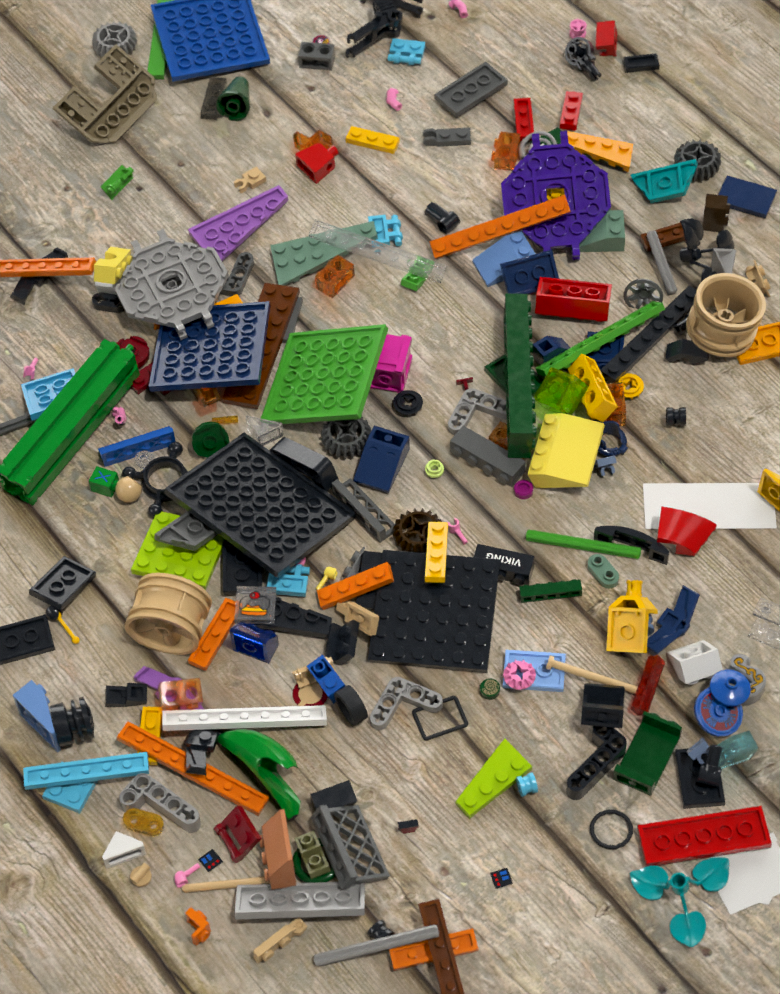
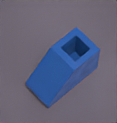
[306,654,346,704]

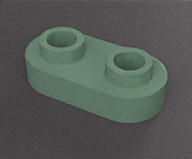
[588,554,619,589]

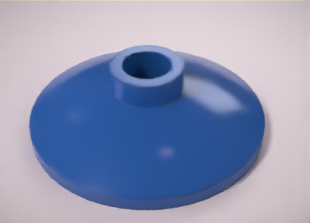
[710,669,751,706]

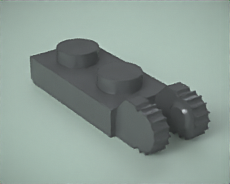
[422,127,471,147]

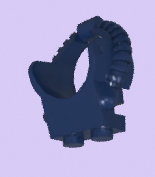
[593,419,628,457]

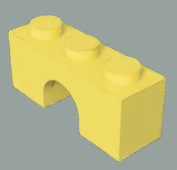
[94,247,133,284]

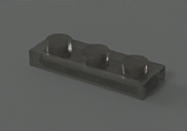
[200,77,227,120]

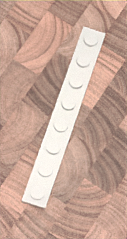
[162,705,327,731]

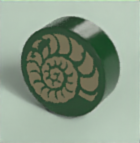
[480,678,500,700]

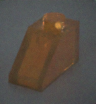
[193,387,221,407]

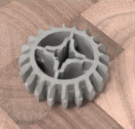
[92,21,137,57]

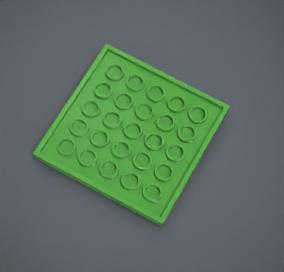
[260,324,388,425]

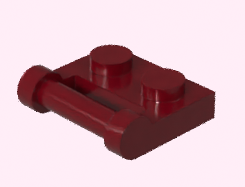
[214,806,262,863]

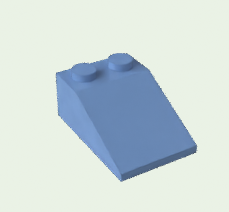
[472,230,535,287]
[13,680,61,752]

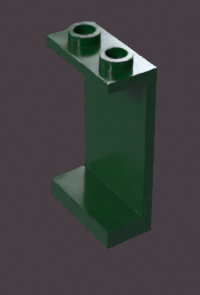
[613,711,682,796]

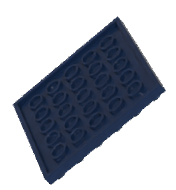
[149,301,270,392]

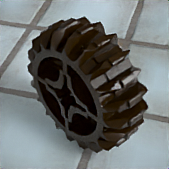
[393,508,442,553]

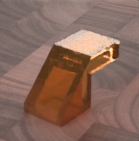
[293,130,333,151]

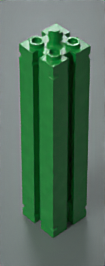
[0,339,140,506]

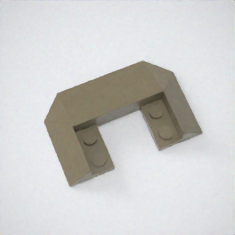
[52,44,157,143]

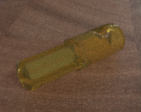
[212,415,238,424]

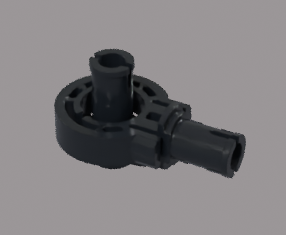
[565,37,602,81]

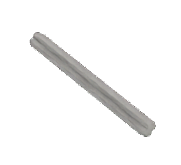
[314,925,439,966]

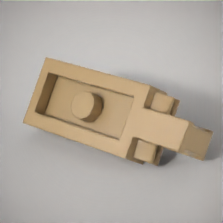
[336,601,380,636]
[254,917,307,964]

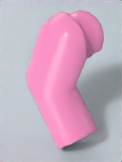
[386,88,402,111]

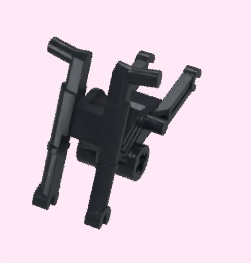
[345,0,423,58]

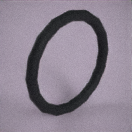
[590,809,633,849]

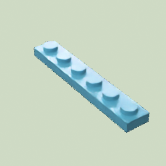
[23,752,149,790]

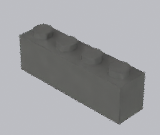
[450,425,526,487]

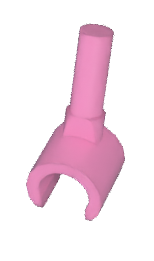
[23,358,38,379]
[448,518,468,544]
[174,863,200,888]

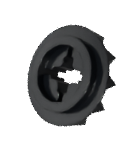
[393,390,423,417]

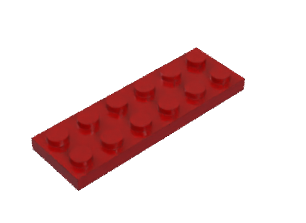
[637,806,772,866]

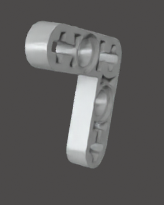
[448,388,506,435]
[370,677,443,730]

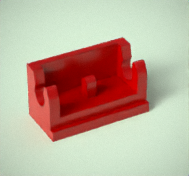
[596,20,617,57]

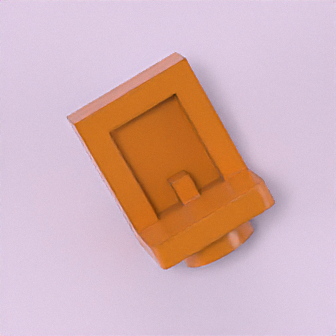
[185,907,211,946]

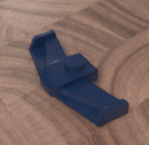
[647,585,700,656]

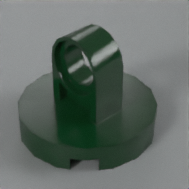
[191,421,229,458]

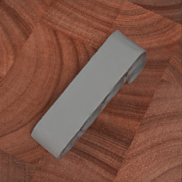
[119,773,201,833]

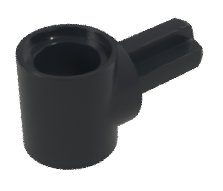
[697,745,722,787]

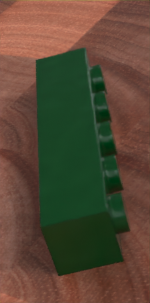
[519,579,582,603]

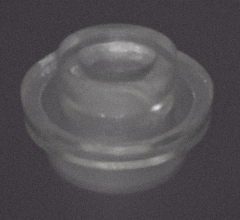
[134,451,154,469]

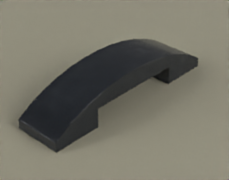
[594,526,670,565]

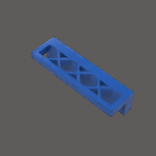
[98,426,176,467]

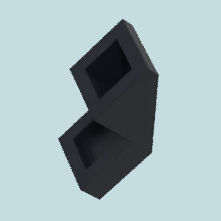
[666,339,709,365]

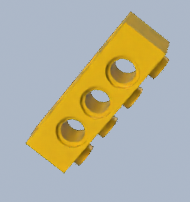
[568,354,618,422]

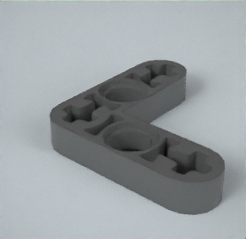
[220,252,254,297]

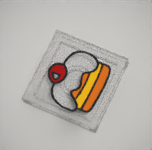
[234,586,277,624]

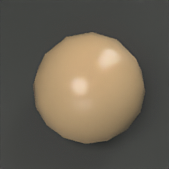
[115,476,142,503]

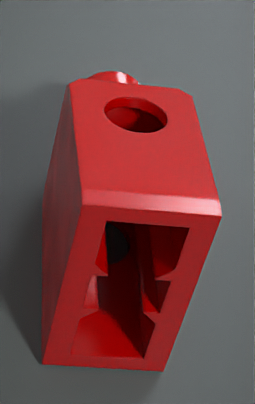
[295,143,339,184]

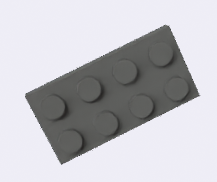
[434,62,508,118]

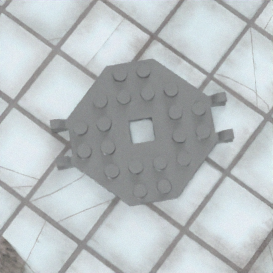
[114,229,229,340]

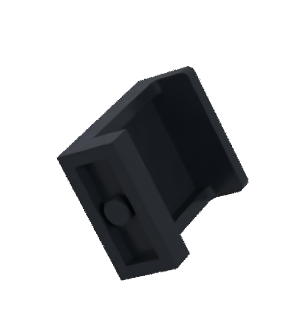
[581,683,625,728]

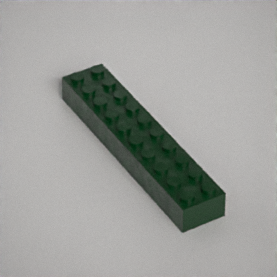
[503,293,537,458]

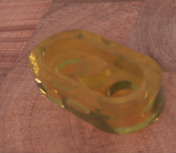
[123,808,164,836]

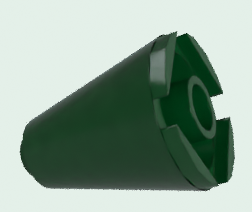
[216,77,250,121]

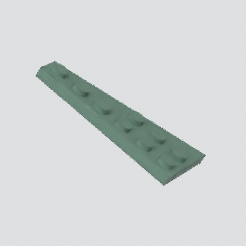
[270,221,378,286]

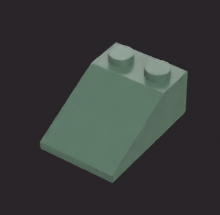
[570,210,625,252]

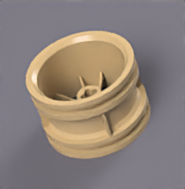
[686,273,766,357]
[124,573,212,655]

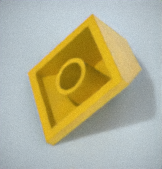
[757,468,780,511]

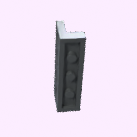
[332,478,395,543]

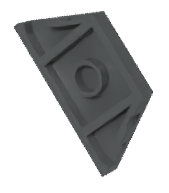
[154,511,219,551]

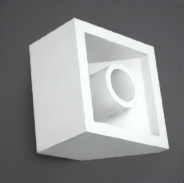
[667,640,723,685]

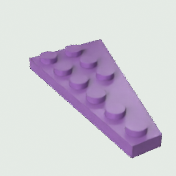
[188,185,289,261]

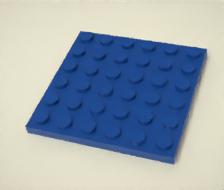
[150,0,270,82]

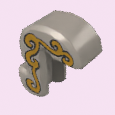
[729,654,766,705]

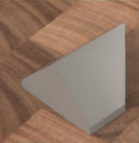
[711,248,736,274]

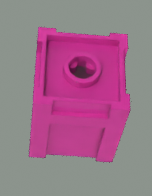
[370,334,413,393]

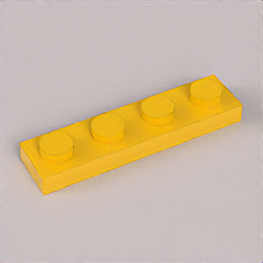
[425,522,448,583]

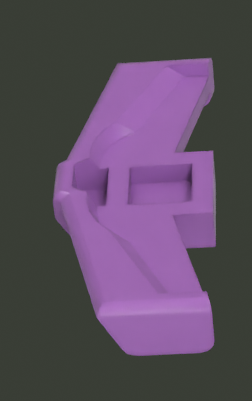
[134,666,204,710]

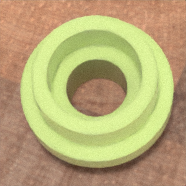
[425,460,444,478]

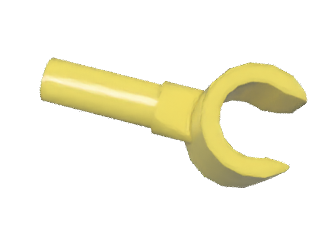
[315,567,338,590]

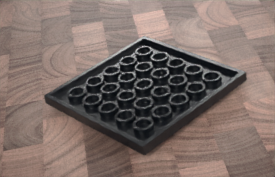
[368,550,500,673]

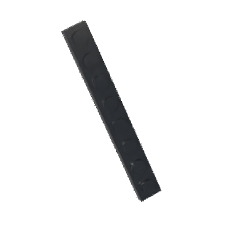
[600,285,697,384]

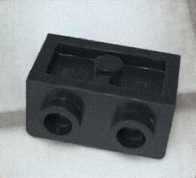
[325,620,360,665]

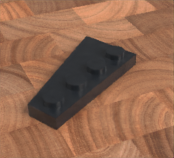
[250,590,332,638]

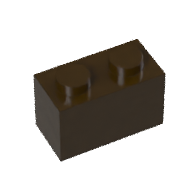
[702,194,730,232]

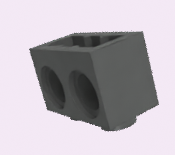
[298,42,335,71]

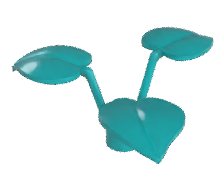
[630,857,730,947]

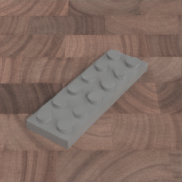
[235,882,365,920]

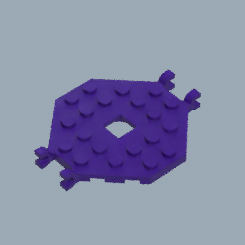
[501,131,611,260]

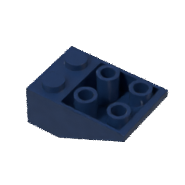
[353,425,410,493]

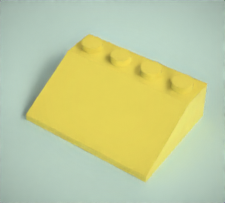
[527,413,605,488]

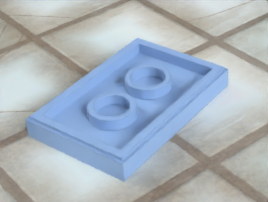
[503,650,566,692]

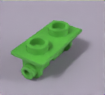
[100,165,134,200]

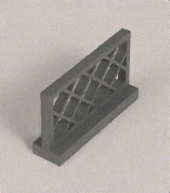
[311,805,390,889]

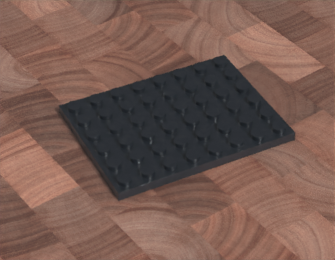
[164,432,356,578]

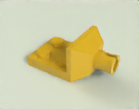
[606,580,658,653]

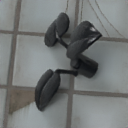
[679,218,735,282]

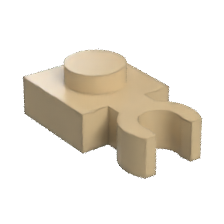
[234,167,266,193]

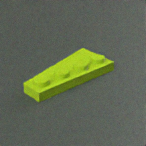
[456,738,532,819]

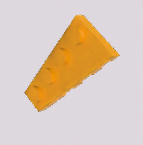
[567,131,633,172]

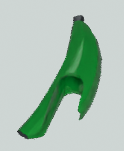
[217,729,301,822]

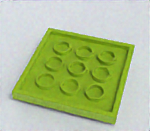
[131,512,227,590]

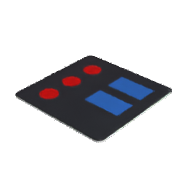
[198,849,223,872]
[490,868,513,889]

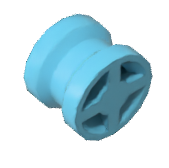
[516,772,538,797]

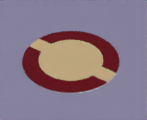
[292,682,328,706]

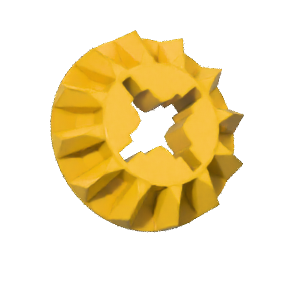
[614,373,644,400]

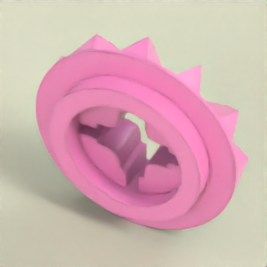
[503,659,536,690]

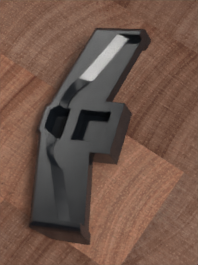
[10,247,68,305]
[184,729,218,775]

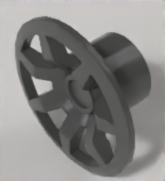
[624,279,663,309]

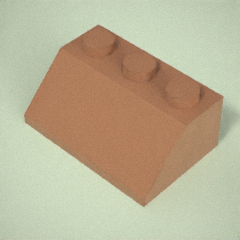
[260,809,297,890]

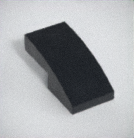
[105,683,147,707]

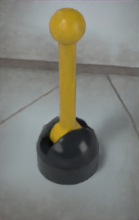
[45,606,80,644]

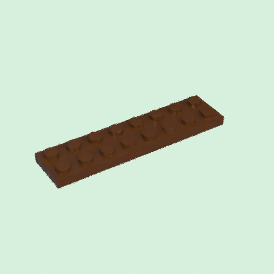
[222,283,300,409]

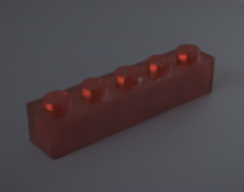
[630,655,665,716]

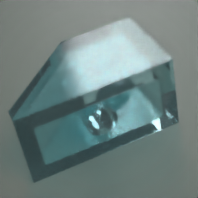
[707,731,759,769]

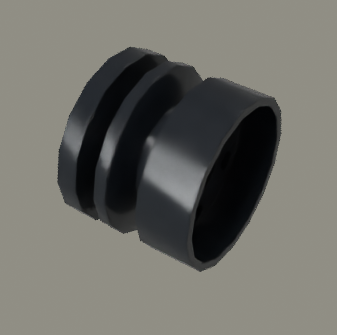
[50,696,95,747]

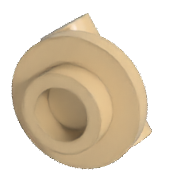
[130,863,152,887]

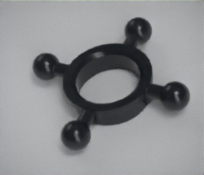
[122,442,188,519]

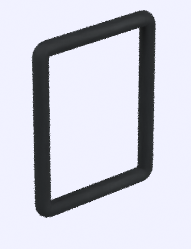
[412,696,469,741]

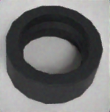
[334,685,368,726]

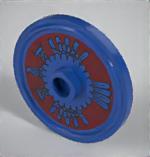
[694,687,743,737]

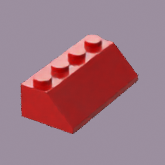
[535,277,612,322]

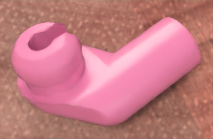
[448,0,468,18]
[112,407,126,424]

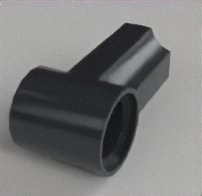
[425,202,460,234]

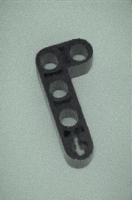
[270,437,339,492]
[566,726,627,800]

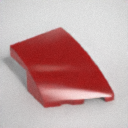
[657,506,717,556]

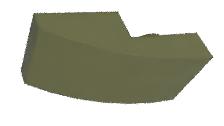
[294,831,331,879]

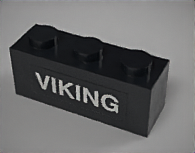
[474,544,535,585]

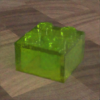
[534,367,589,415]

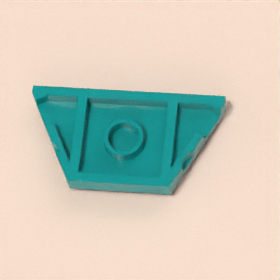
[631,159,698,204]

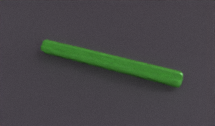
[526,529,641,559]

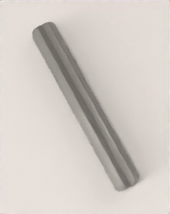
[647,230,677,295]

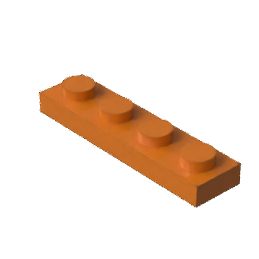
[317,562,394,610]
[188,598,243,671]
[389,928,478,971]

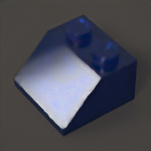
[229,622,279,664]

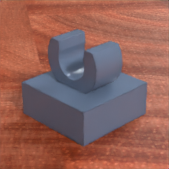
[594,455,617,476]
[687,737,709,764]

